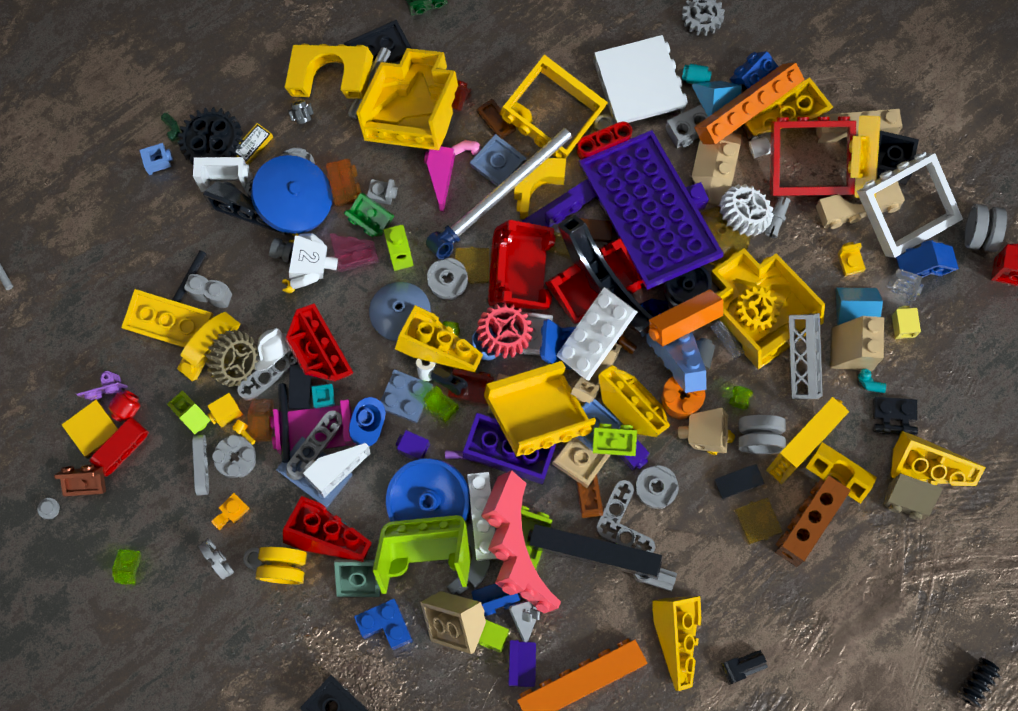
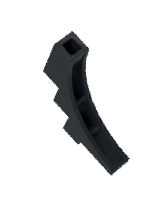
[558,214,653,337]

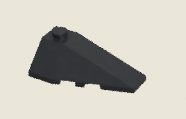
[203,181,286,235]

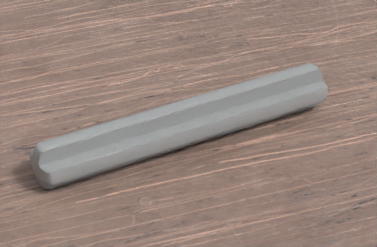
[348,47,391,119]

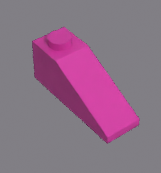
[424,147,455,212]

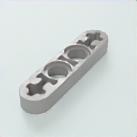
[237,350,298,401]
[286,411,342,480]

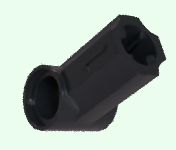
[720,650,768,685]

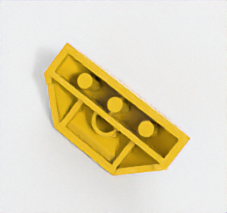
[598,365,670,437]

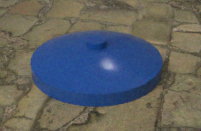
[251,155,333,234]
[386,458,471,523]

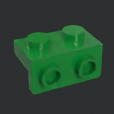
[344,193,395,237]

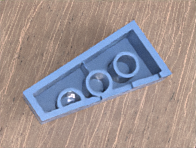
[646,332,706,393]

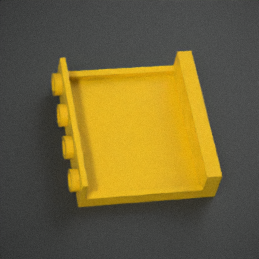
[484,361,596,457]

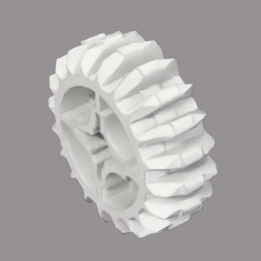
[719,184,774,237]

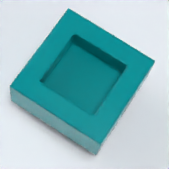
[312,384,335,409]

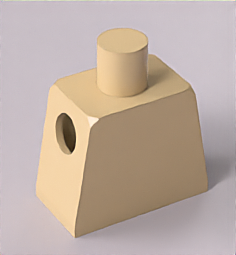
[678,408,728,453]

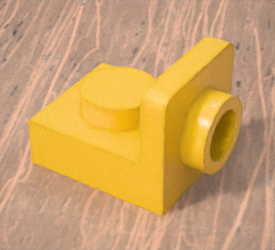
[837,242,866,276]

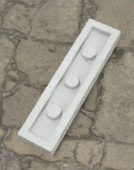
[467,472,498,561]

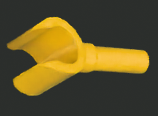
[233,420,255,445]

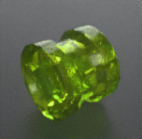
[729,386,754,409]

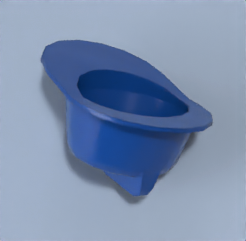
[349,397,386,446]

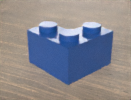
[896,240,959,281]
[354,599,413,650]

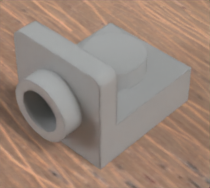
[367,179,398,205]

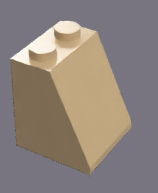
[830,316,884,372]

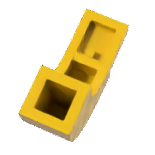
[514,158,566,219]
[177,312,240,381]

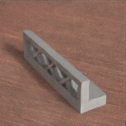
[789,313,823,399]

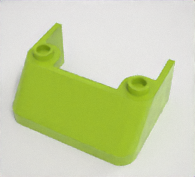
[373,515,470,594]

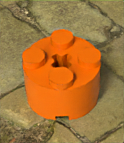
[661,376,705,420]

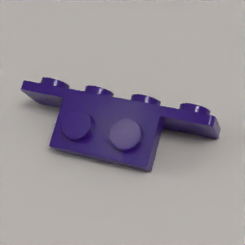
[522,179,597,227]

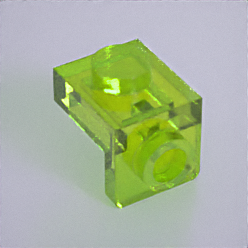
[423,385,459,423]
[112,549,141,585]

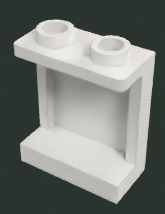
[193,157,253,192]

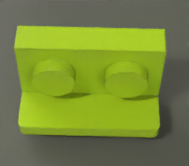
[593,423,637,456]

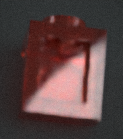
[452,80,471,111]

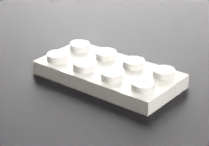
[556,287,637,380]

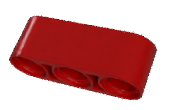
[577,121,632,160]
[89,418,149,477]

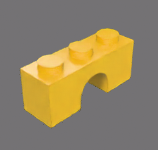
[806,442,877,504]

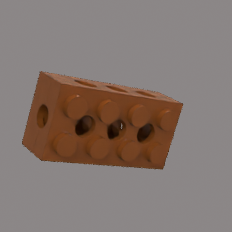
[775,475,851,567]

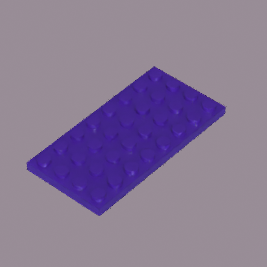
[579,130,723,290]

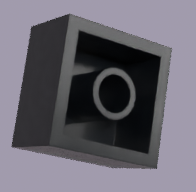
[877,131,919,185]

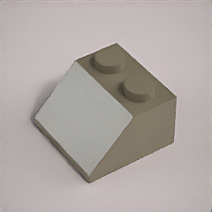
[883,473,942,521]

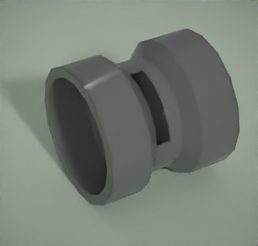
[269,238,294,263]

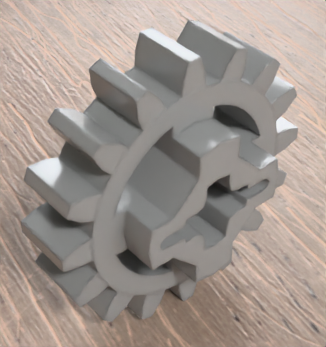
[682,0,725,36]

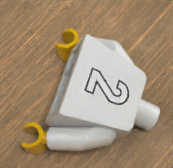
[282,233,338,294]

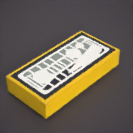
[235,123,273,165]

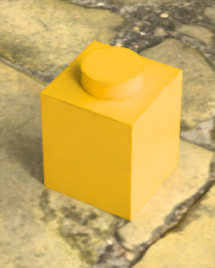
[208,393,243,428]

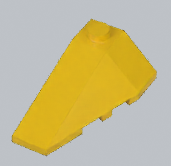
[891,431,986,486]

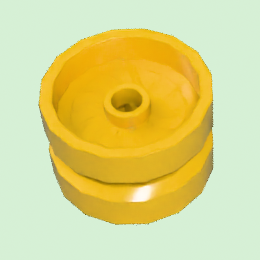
[255,547,307,585]

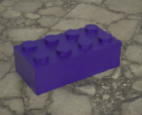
[463,413,557,485]

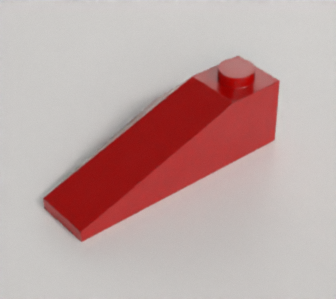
[283,496,372,562]

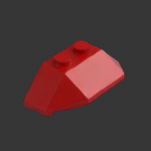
[285,303,353,382]

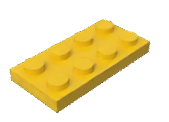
[121,289,214,348]

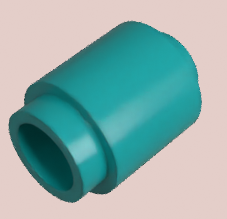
[682,63,712,84]

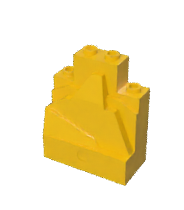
[356,48,458,150]
[712,248,825,370]

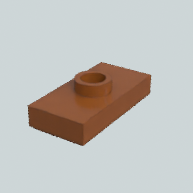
[576,475,603,518]

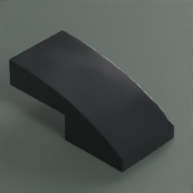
[289,365,312,410]
[715,464,765,499]

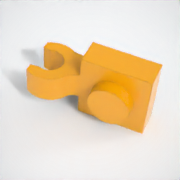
[211,493,250,530]

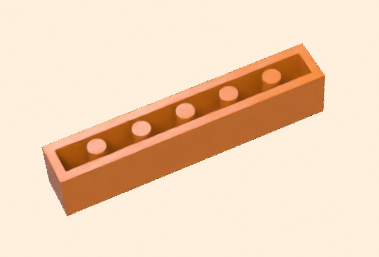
[694,63,805,144]
[517,638,648,711]

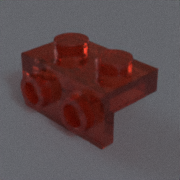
[448,368,494,406]

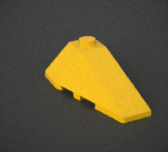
[744,77,833,136]
[395,305,483,372]
[652,596,701,691]

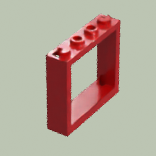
[770,116,856,196]

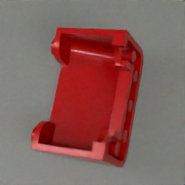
[488,220,556,310]
[545,238,643,324]

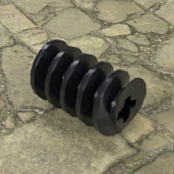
[956,657,1002,708]

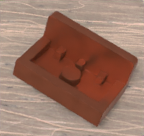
[54,464,106,496]

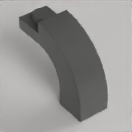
[447,523,492,596]

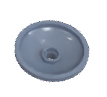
[369,282,431,341]

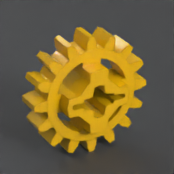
[734,286,780,332]

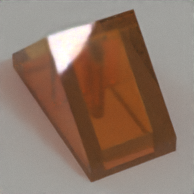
[247,399,274,441]

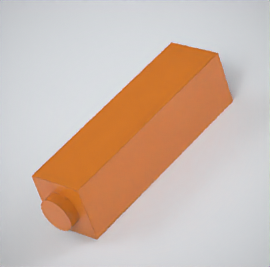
[648,289,723,347]

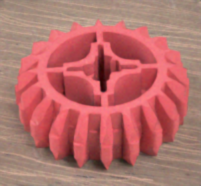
[476,303,533,359]

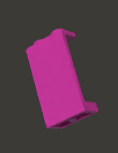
[270,400,355,455]

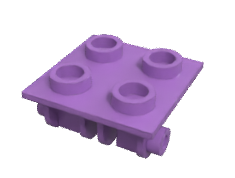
[77,371,128,401]

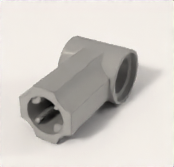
[633,568,677,591]

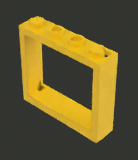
[500,55,608,159]
[766,397,849,485]

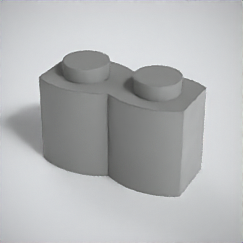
[184,274,232,308]

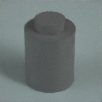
[696,338,715,371]

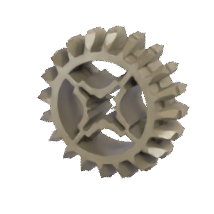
[205,330,259,387]

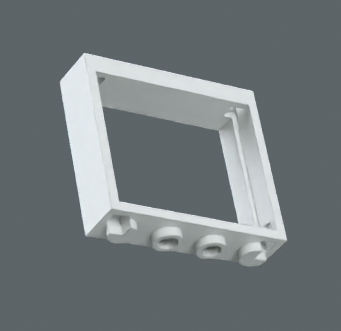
[857,152,963,258]

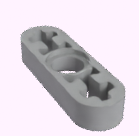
[192,434,209,496]

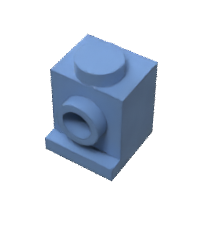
[139,143,173,175]

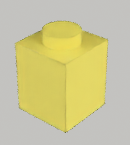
[892,306,921,339]

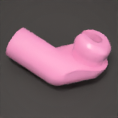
[451,140,481,156]

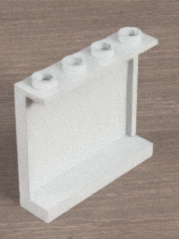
[593,35,688,124]

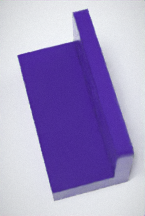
[509,640,536,687]

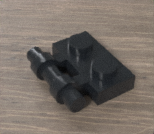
[873,397,918,435]

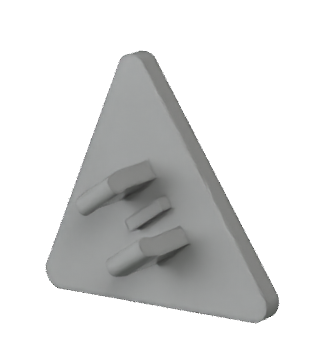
[509,600,540,642]

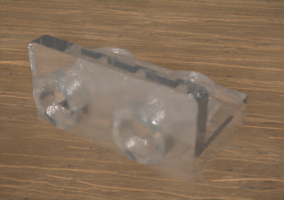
[887,269,923,306]

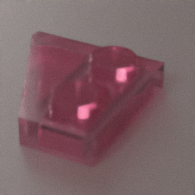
[330,233,379,272]

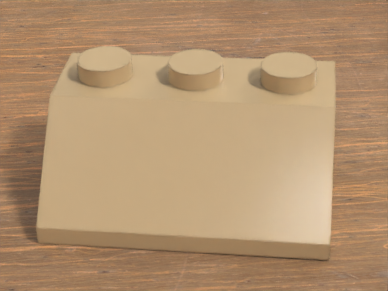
[420,591,486,654]

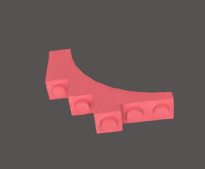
[481,470,561,613]

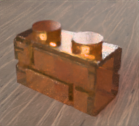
[326,159,361,207]

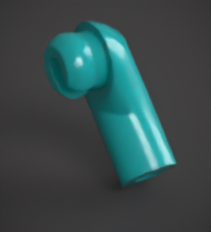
[858,369,887,393]

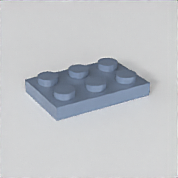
[276,436,353,509]

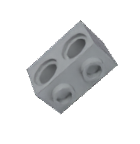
[665,105,708,149]

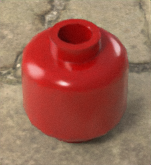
[108,390,140,422]

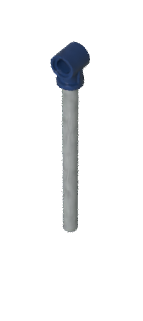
[426,128,572,259]

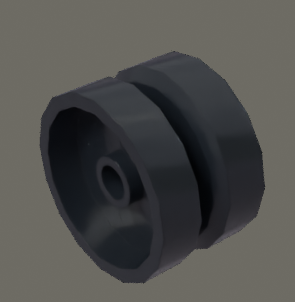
[664,266,712,308]

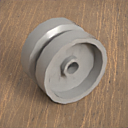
[964,204,1007,252]
[738,415,786,454]

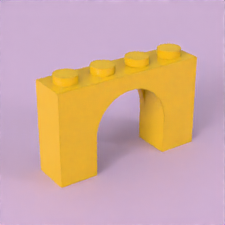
[285,43,373,99]

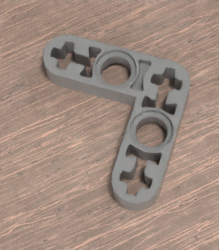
[596,480,655,553]

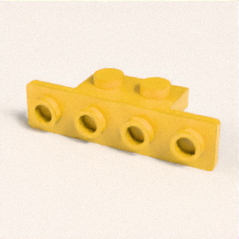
[848,116,881,198]

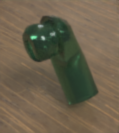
[161,113,180,142]

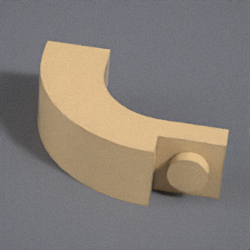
[571,343,622,404]

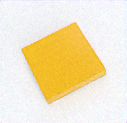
[62,400,118,458]

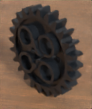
[177,107,243,165]

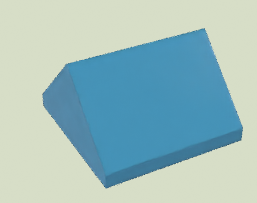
[692,81,742,117]
[835,287,883,326]

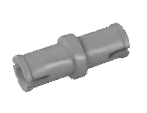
[765,196,791,238]

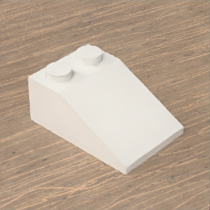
[303,443,371,498]

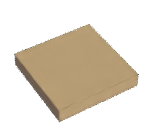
[552,437,610,488]

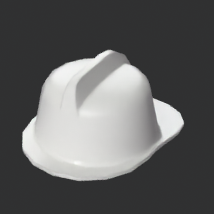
[254,328,291,371]

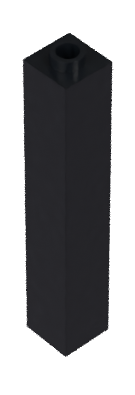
[527,524,663,580]

